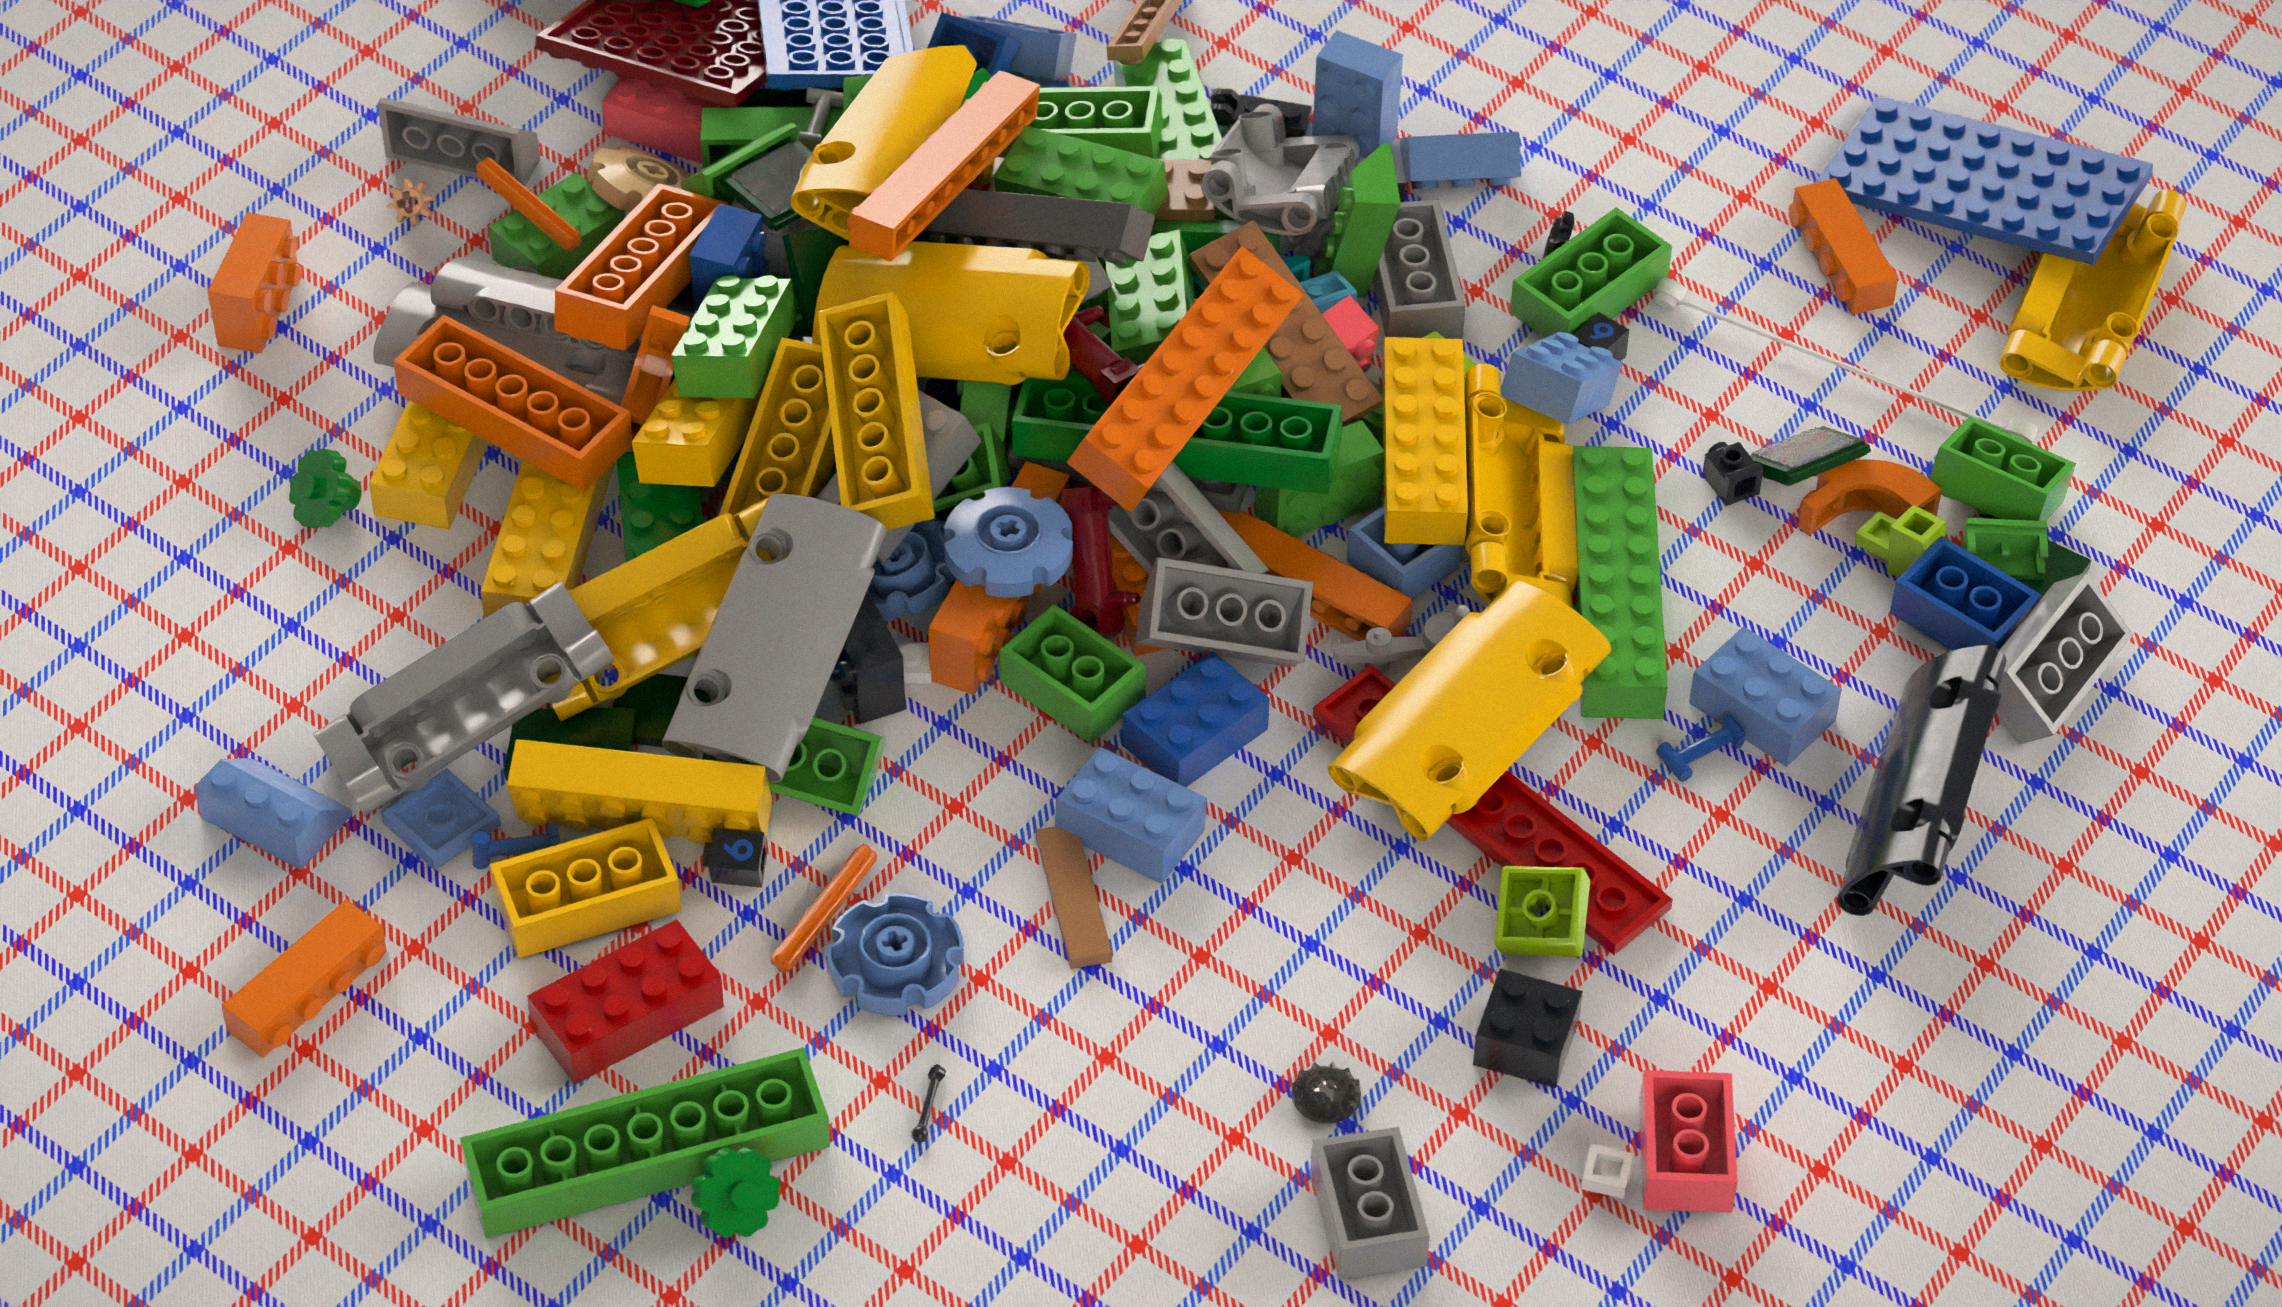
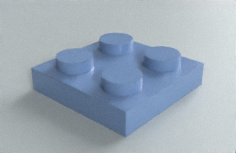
[381,768,501,870]

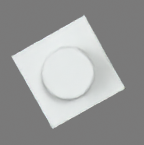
[896,642,932,684]
[1581,1144,1634,1199]

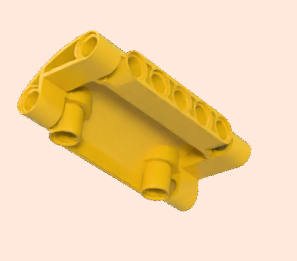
[1999,190,2187,391]
[812,241,1090,385]
[1465,364,1578,608]
[543,498,788,722]
[1327,581,1611,841]

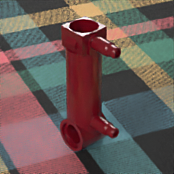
[1063,305,1146,406]
[1062,486,1141,639]

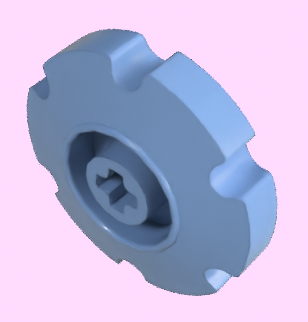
[944,487,1073,597]
[868,518,957,621]
[827,893,964,1016]

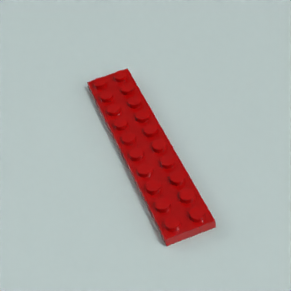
[1313,664,1673,955]

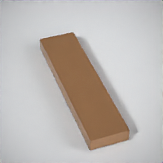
[1036,826,1112,969]

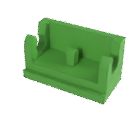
[1961,518,2048,580]

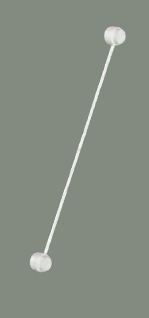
[1653,277,2039,444]

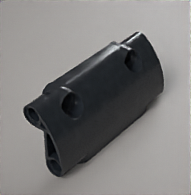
[1837,645,2007,916]

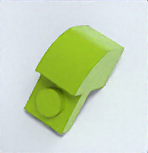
[1855,505,1946,577]

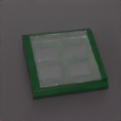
[720,140,812,231]
[1750,426,1871,486]

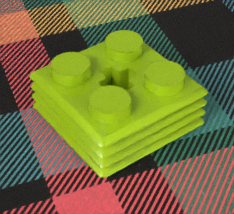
[1494,866,1590,957]

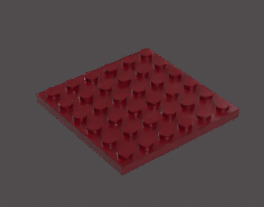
[535,0,767,108]

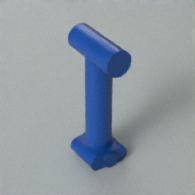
[1656,715,1745,782]
[473,823,560,870]

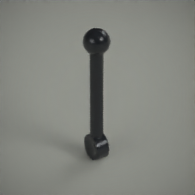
[911,1064,946,1143]

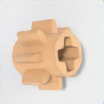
[387,179,436,225]

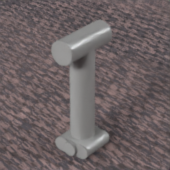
[798,88,843,152]

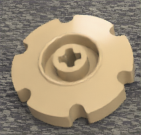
[587,146,692,213]

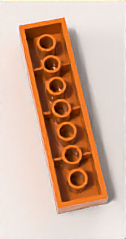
[1066,246,1304,513]

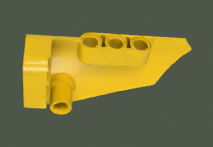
[791,45,977,241]

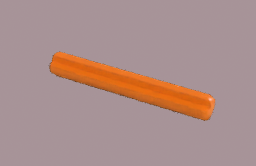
[476,158,581,251]
[770,844,877,973]

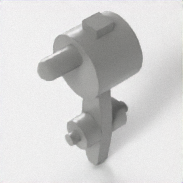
[1333,605,1470,673]

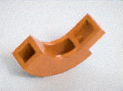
[620,305,690,448]
[1798,459,1942,536]

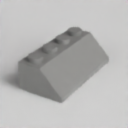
[378,98,540,186]
[1135,557,1313,667]

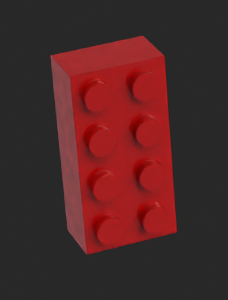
[527,919,724,1085]

